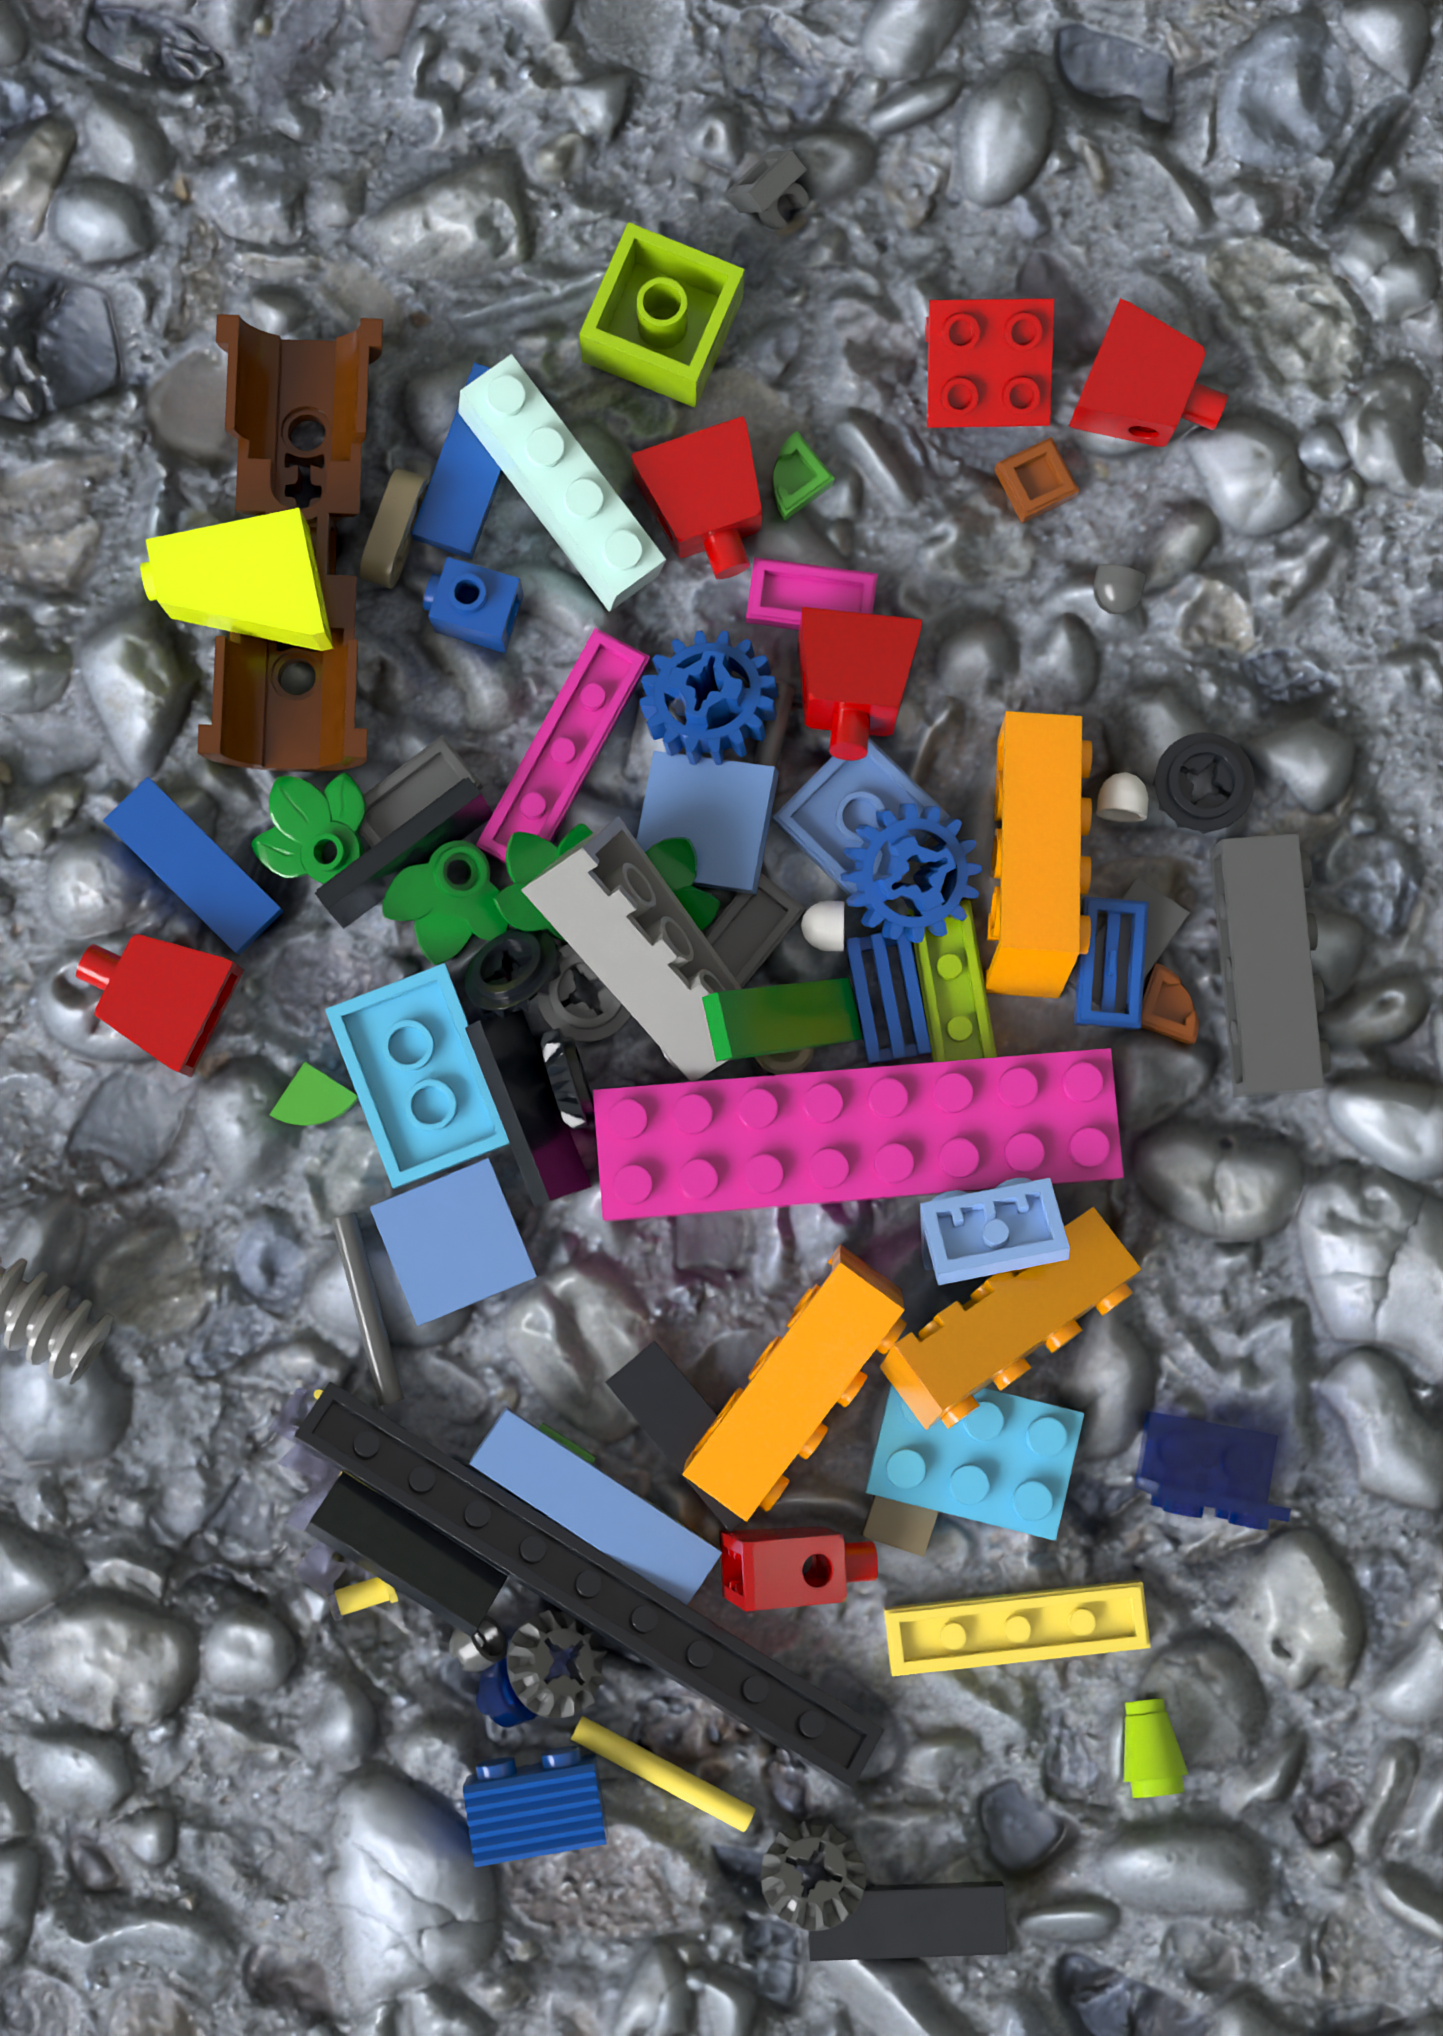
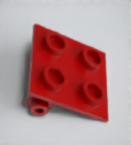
[925,298,1054,428]

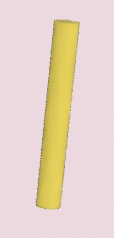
[570,1715,756,1832]

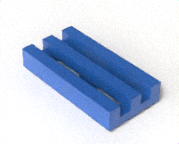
[1073,896,1149,1030]
[845,929,931,1065]

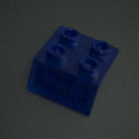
[1134,1411,1291,1531]

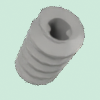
[0,1257,114,1385]

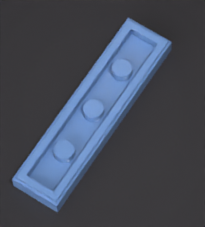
[469,1406,722,1605]

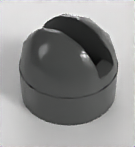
[1093,564,1147,614]
[449,1615,507,1673]

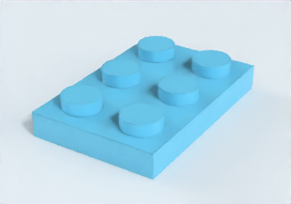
[325,963,510,1189]
[864,1382,1084,1541]

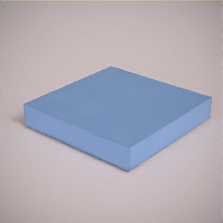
[772,738,950,907]
[636,751,779,895]
[370,1158,538,1326]

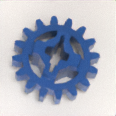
[639,630,779,766]
[840,803,982,943]

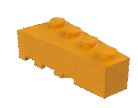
[984,711,1092,998]

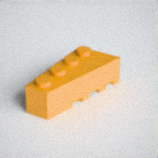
[880,1207,1141,1430]
[682,1244,907,1522]

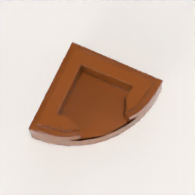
[1141,963,1199,1045]

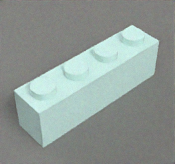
[458,354,666,612]

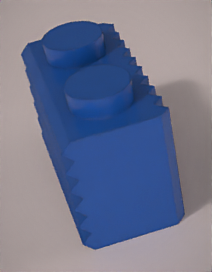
[463,1746,609,1867]

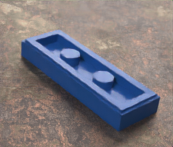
[411,362,504,559]
[102,777,284,955]

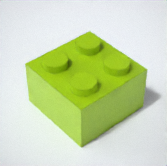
[579,222,745,408]

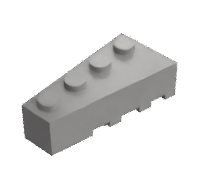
[521,816,742,1082]

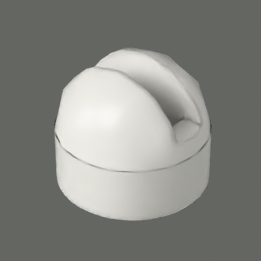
[1096,772,1149,822]
[801,900,845,951]

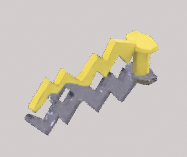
[268,1388,399,1621]

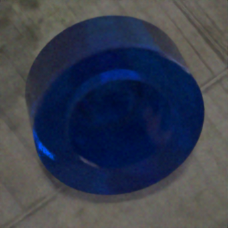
[476,1657,539,1728]

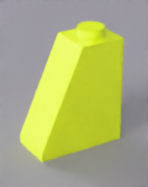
[140,508,334,651]

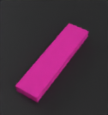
[475,628,651,864]

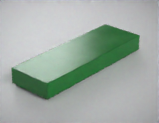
[702,978,863,1062]

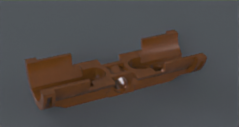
[197,314,383,772]

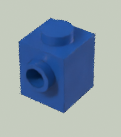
[423,557,524,653]

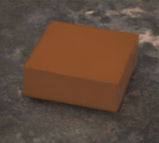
[994,437,1080,524]

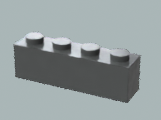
[1209,833,1331,1098]

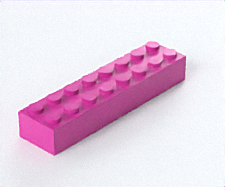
[593,1048,1124,1222]

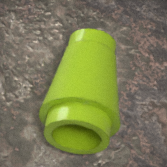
[1123,1698,1189,1798]

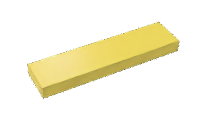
[883,1579,1151,1676]

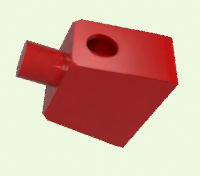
[1068,298,1229,447]
[631,416,762,579]
[797,607,922,761]
[76,934,244,1078]
[719,1526,878,1611]

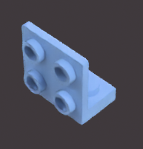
[920,1178,1070,1285]

